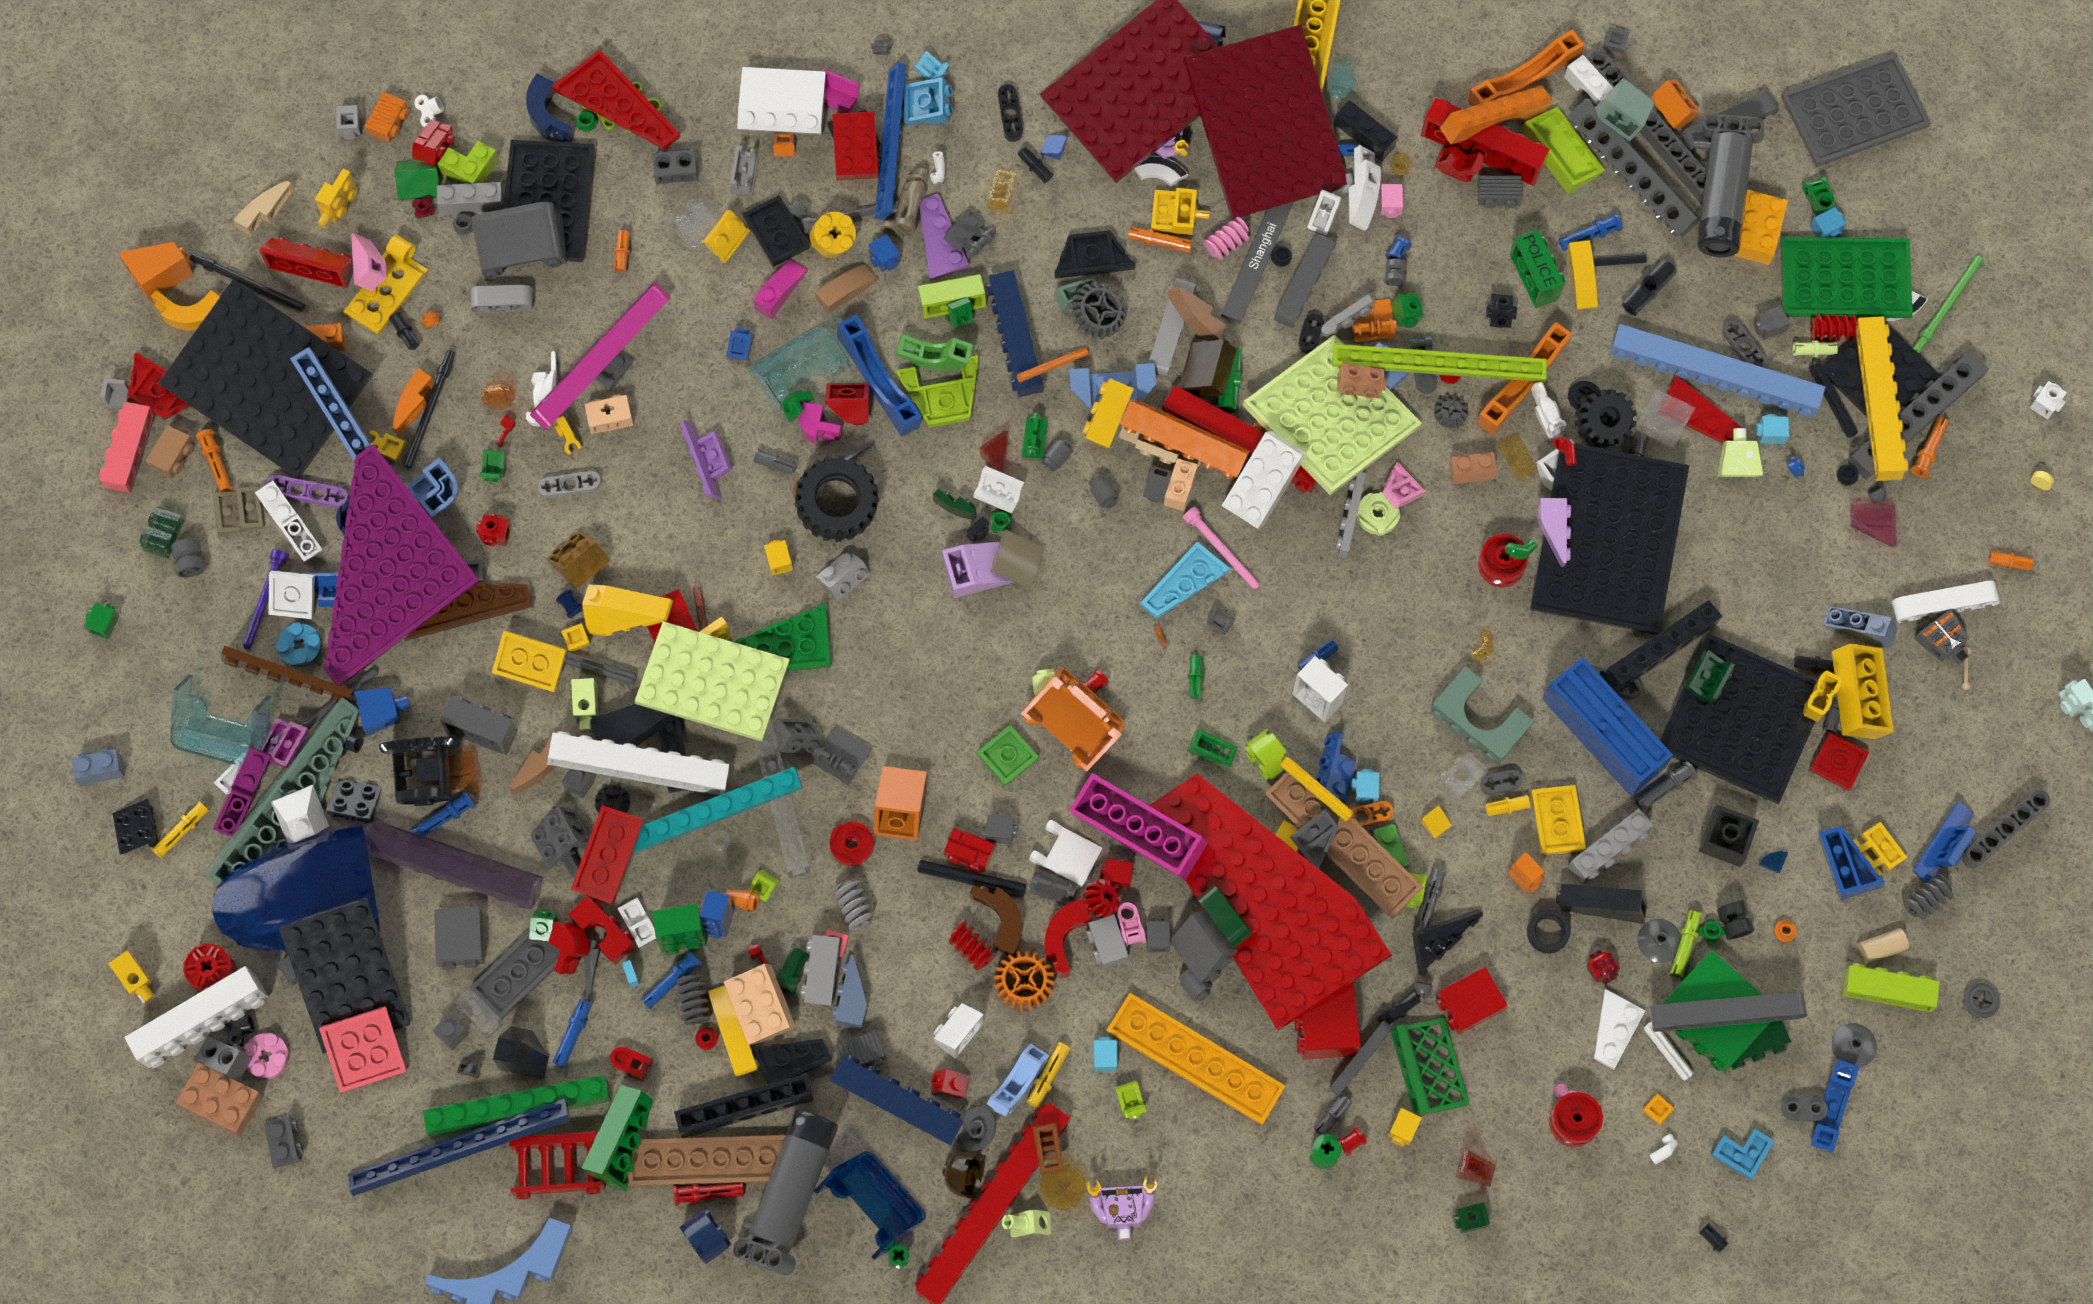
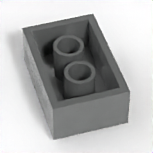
[440,697,517,756]

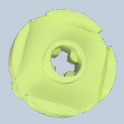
[1357,492,1400,536]

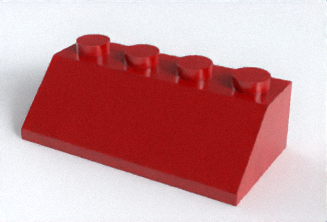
[259,238,353,288]

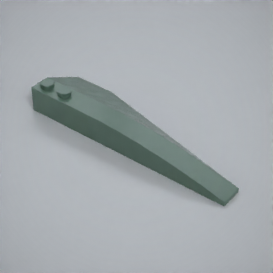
[202,697,359,916]

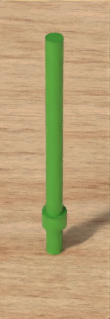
[1913,255,1984,354]

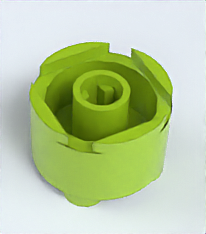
[1244,729,1287,781]

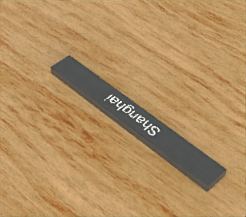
[1221,202,1294,324]

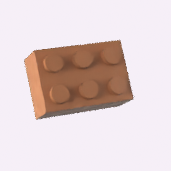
[176,1062,263,1137]

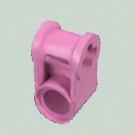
[1117,903,1146,948]

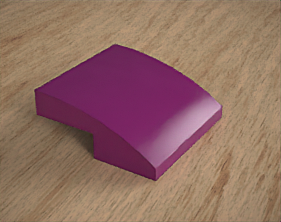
[259,718,309,768]

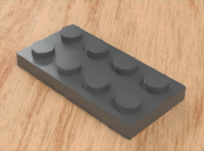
[469,930,560,1021]

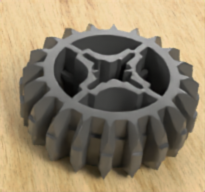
[1070,282,1127,340]

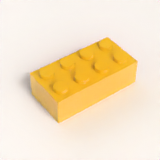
[1832,644,1894,739]

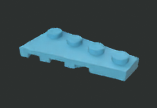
[1140,542,1230,619]

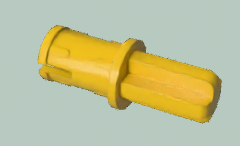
[1485,795,1530,816]

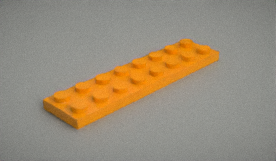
[1106,993,1286,1126]

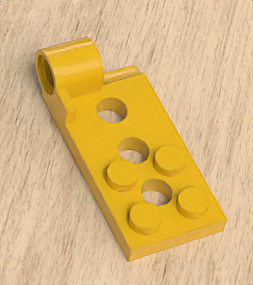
[343,235,428,335]

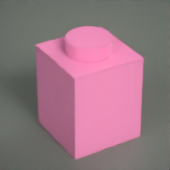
[1380,184,1403,218]

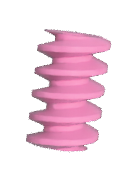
[1203,217,1249,261]

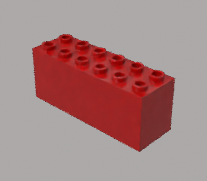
[1294,981,1360,1060]

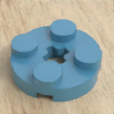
[276,623,321,667]

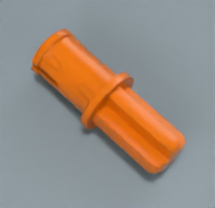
[613,230,630,273]
[1988,551,2034,570]

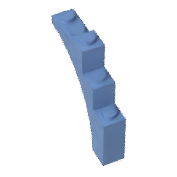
[425,1218,573,1304]

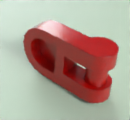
[610,1046,654,1081]

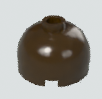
[943,1151,985,1199]

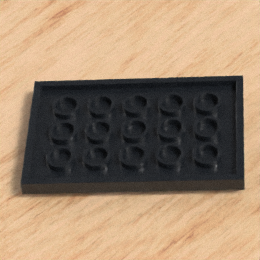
[503,140,595,262]
[279,897,410,1054]

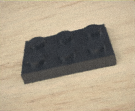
[742,195,810,267]

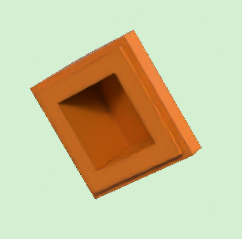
[773,133,795,156]

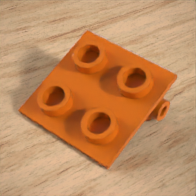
[1348,299,1397,343]

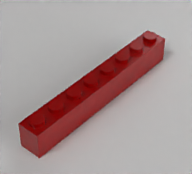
[1162,385,1318,493]

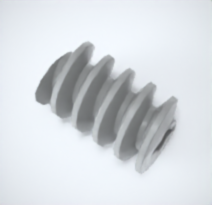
[833,880,873,931]

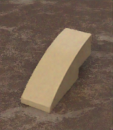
[234,181,294,236]

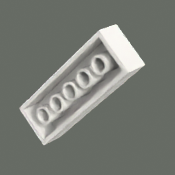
[124,966,269,1068]

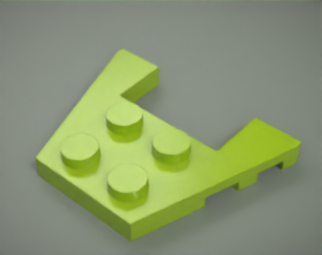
[896,355,979,428]

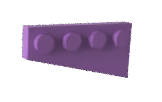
[919,194,969,282]

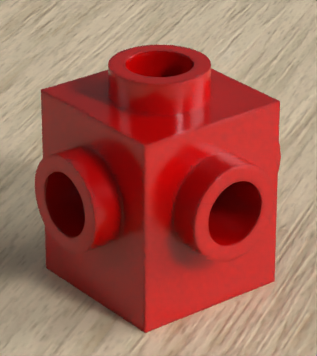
[476,513,511,546]

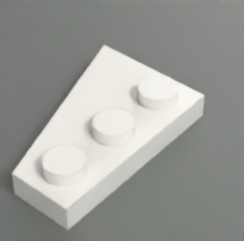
[1594,989,1645,1070]

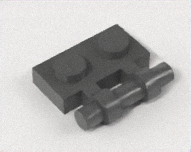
[943,210,996,259]

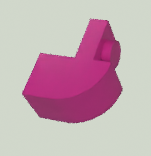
[799,402,842,444]

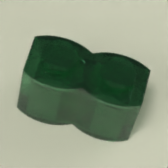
[139,507,185,559]

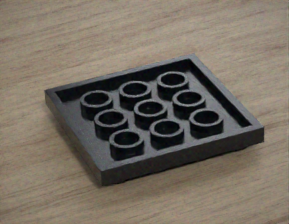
[1822,322,1939,417]

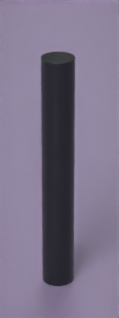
[1593,254,1647,267]

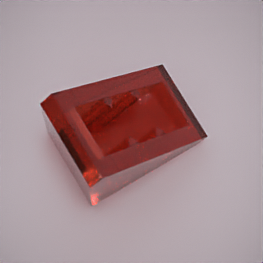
[979,431,1008,473]
[1456,1150,1496,1187]

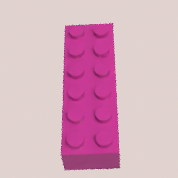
[1069,773,1208,881]

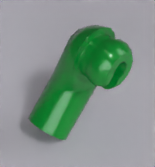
[1505,539,1538,560]

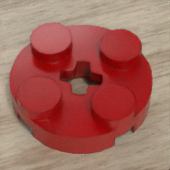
[829,821,874,866]

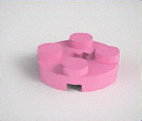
[243,1033,289,1079]

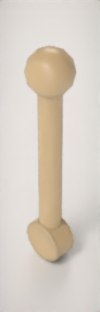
[1962,647,1971,690]

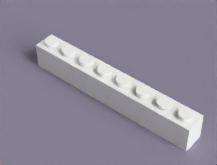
[547,731,729,795]

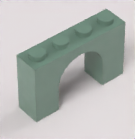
[1430,666,1534,765]

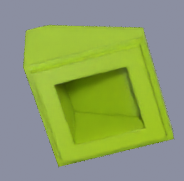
[748,870,780,902]

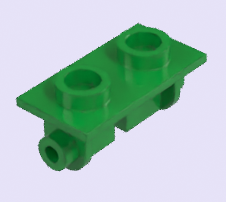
[1021,413,1048,460]

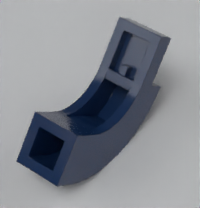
[526,73,574,142]

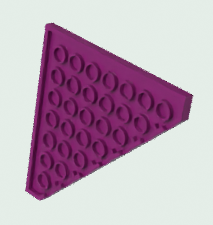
[324,444,480,686]

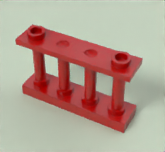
[509,1131,605,1200]

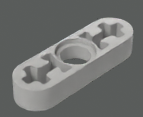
[538,471,601,499]

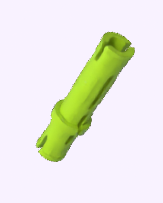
[1670,910,1703,978]

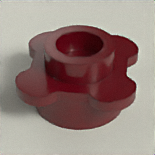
[412,196,435,219]

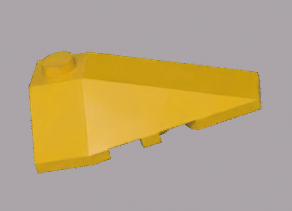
[582,584,673,636]

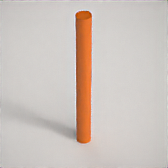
[1017,348,1089,382]

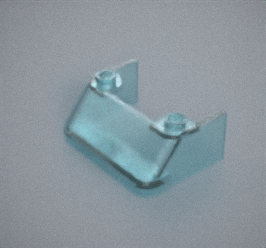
[749,326,853,409]
[170,675,271,766]

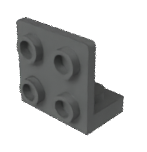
[530,806,590,869]

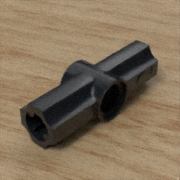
[1622,260,1677,316]

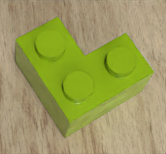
[438,141,499,184]

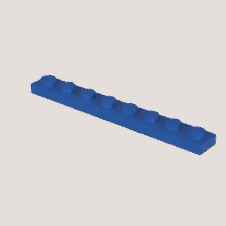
[874,62,907,220]

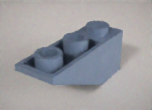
[1823,606,1898,648]
[832,955,868,1030]

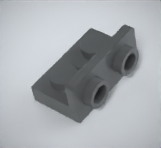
[773,718,823,754]
[264,1114,304,1168]

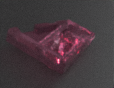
[1850,504,1897,547]

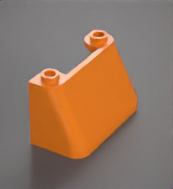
[1021,667,1125,771]

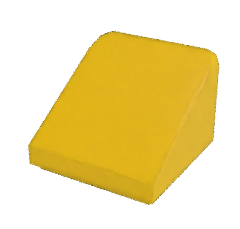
[1421,806,1452,839]

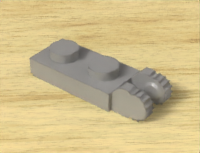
[1321,295,1375,339]

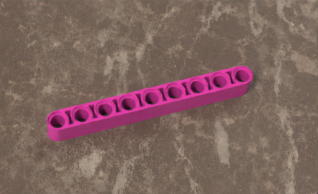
[529,282,670,430]

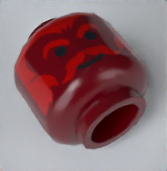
[1587,950,1620,985]

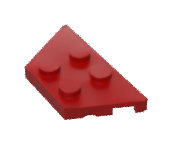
[127,352,190,420]

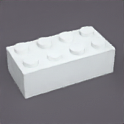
[1222,431,1307,529]

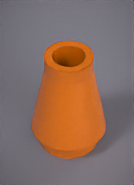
[725,889,760,912]

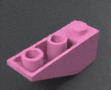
[351,233,386,291]

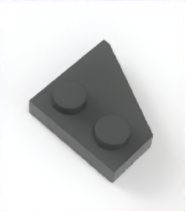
[1290,809,1339,869]

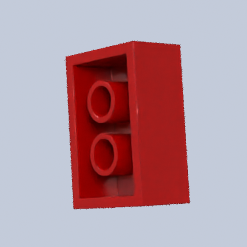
[832,111,878,181]

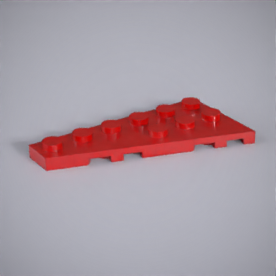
[551,49,681,150]

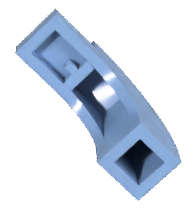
[987,1043,1049,1117]

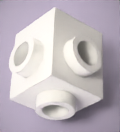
[2030,381,2067,420]

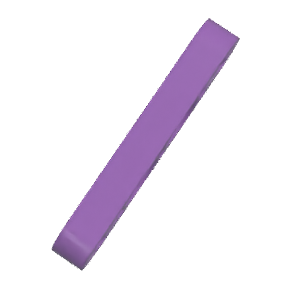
[266,475,349,508]

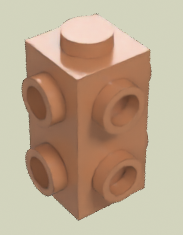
[1337,363,1387,399]

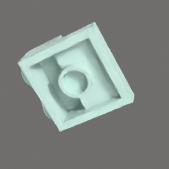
[2058,679,2093,732]

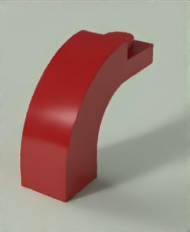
[1044,898,1091,979]

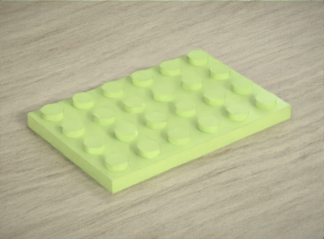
[635,621,789,742]

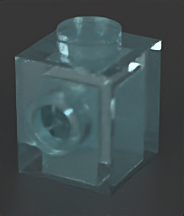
[1327,62,1356,98]

